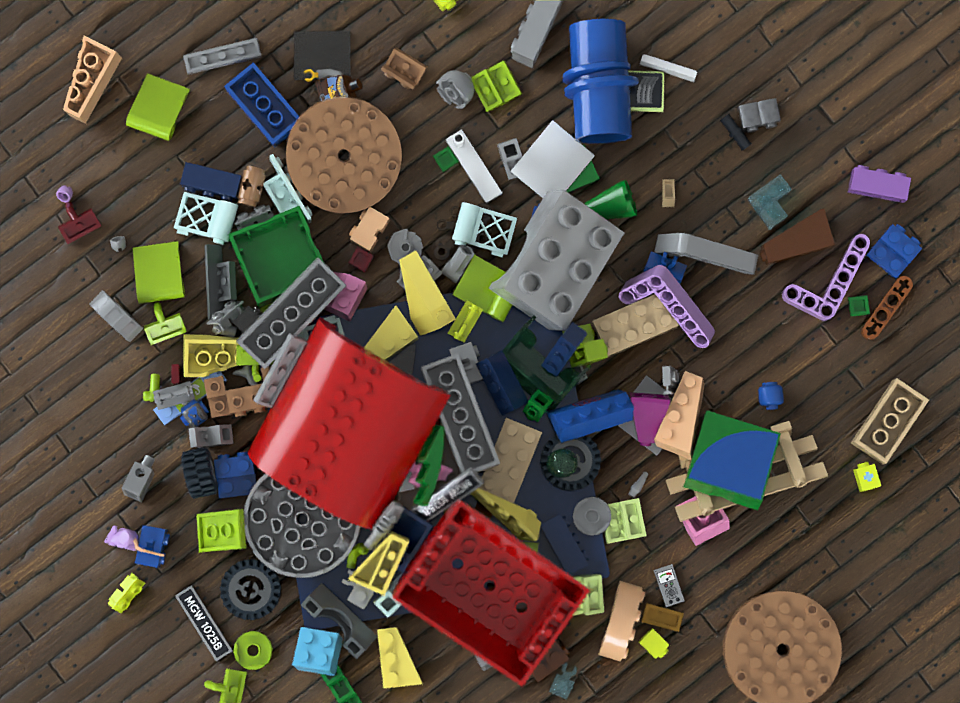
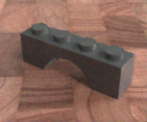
[301,583,377,659]

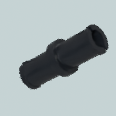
[720,113,752,151]

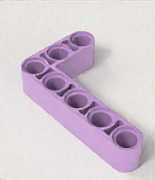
[782,234,870,321]
[619,265,715,348]

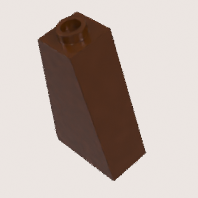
[759,208,835,265]

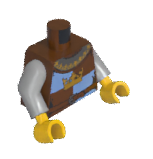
[304,69,363,100]

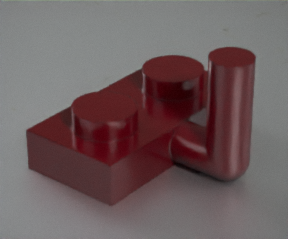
[58,201,101,244]

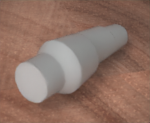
[628,472,648,498]

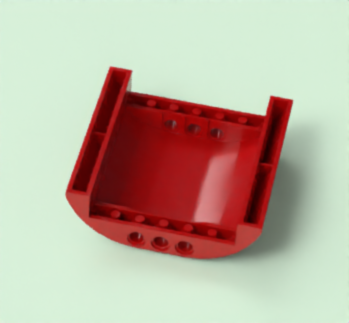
[248,317,451,530]

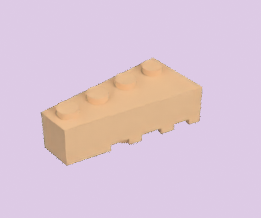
[63,36,122,124]

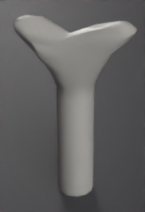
[232,365,258,386]

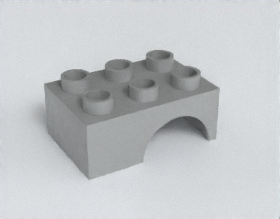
[488,190,624,331]

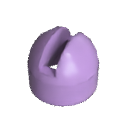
[56,185,73,202]

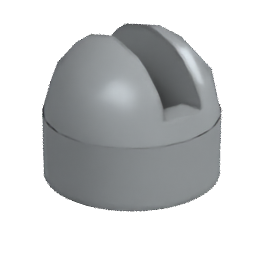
[110,236,126,252]

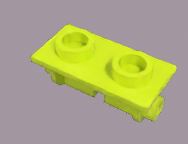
[448,300,483,342]
[108,573,145,613]

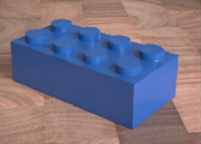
[224,62,299,148]

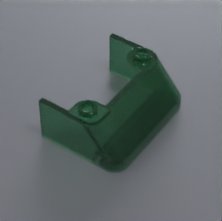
[503,315,592,410]

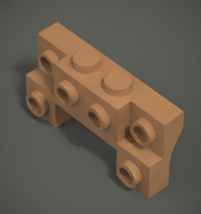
[204,366,271,419]

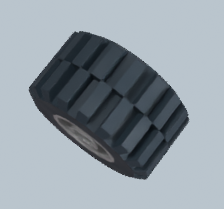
[181,447,218,499]

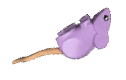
[104,526,164,556]

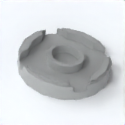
[573,497,611,536]

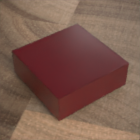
[348,247,374,273]
[171,364,181,385]

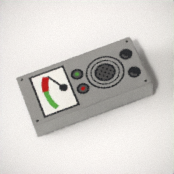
[653,564,684,607]

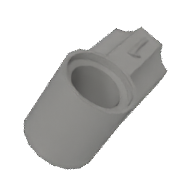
[441,245,475,284]

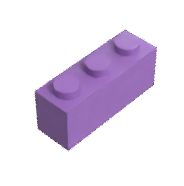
[848,165,911,203]

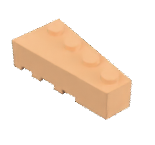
[654,371,705,459]

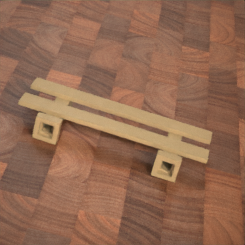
[666,421,828,522]

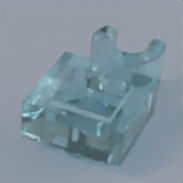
[549,662,577,700]

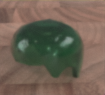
[546,448,578,478]

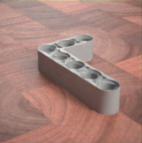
[654,233,758,274]

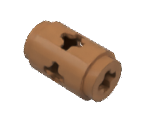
[237,166,266,208]

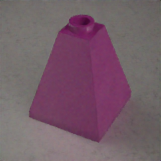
[629,392,670,446]

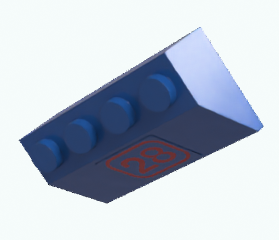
[547,389,634,443]

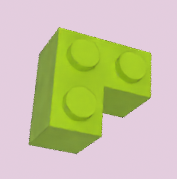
[562,324,608,368]

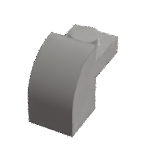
[497,138,523,180]
[189,424,234,448]

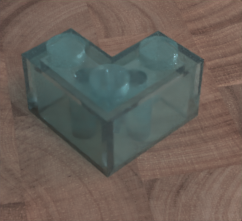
[747,174,792,230]

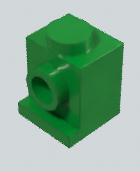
[522,389,554,423]

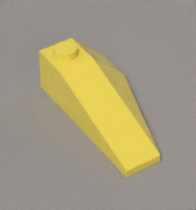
[399,250,456,336]
[183,334,241,377]
[470,488,541,542]

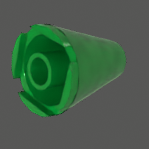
[585,180,638,219]

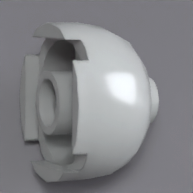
[436,70,474,109]

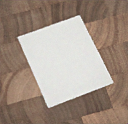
[511,120,595,198]

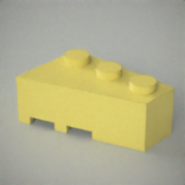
[364,306,419,361]
[349,531,410,596]
[377,627,423,688]

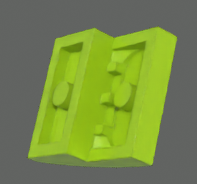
[471,60,522,112]

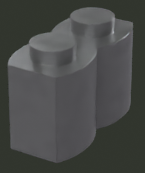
[738,98,781,132]

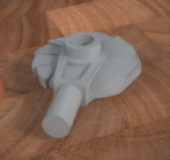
[387,229,423,279]

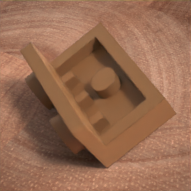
[381,47,428,89]

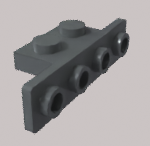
[205,244,237,320]

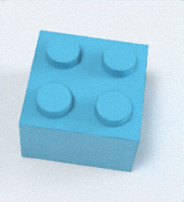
[292,627,343,676]

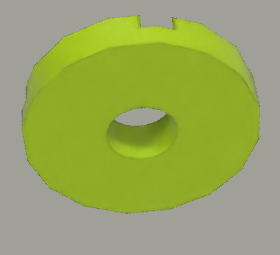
[234,631,273,670]

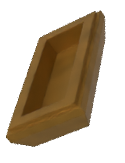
[642,603,684,632]

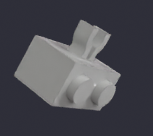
[449,342,484,384]
[342,569,375,610]

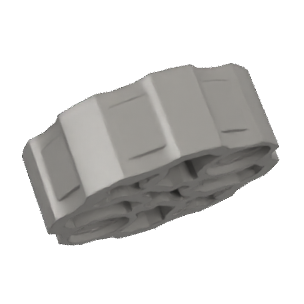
[89,290,143,342]

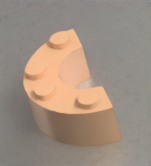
[598,581,645,661]

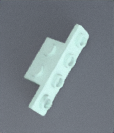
[263,154,313,223]

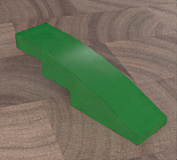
[413,425,444,506]
[320,664,362,703]

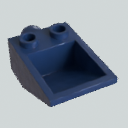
[371,505,433,572]

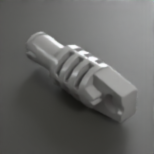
[364,501,404,551]

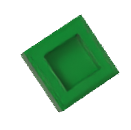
[433,146,459,172]
[848,295,870,317]

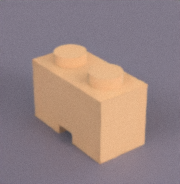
[349,207,390,253]

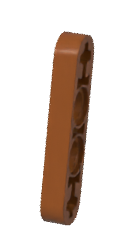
[861,276,913,340]

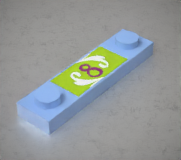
[153,371,228,425]

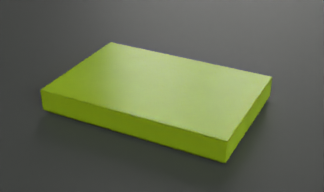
[196,509,246,552]

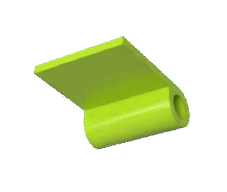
[126,74,190,141]
[133,241,185,304]
[452,255,512,322]

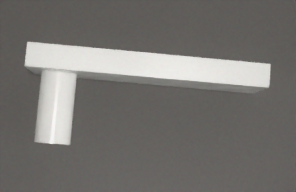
[446,129,502,204]

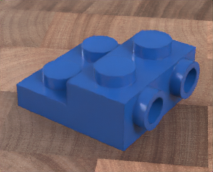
[866,224,922,279]
[214,452,257,499]

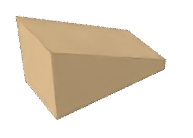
[662,179,675,207]

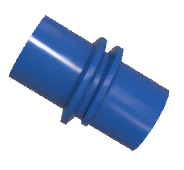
[562,19,639,144]

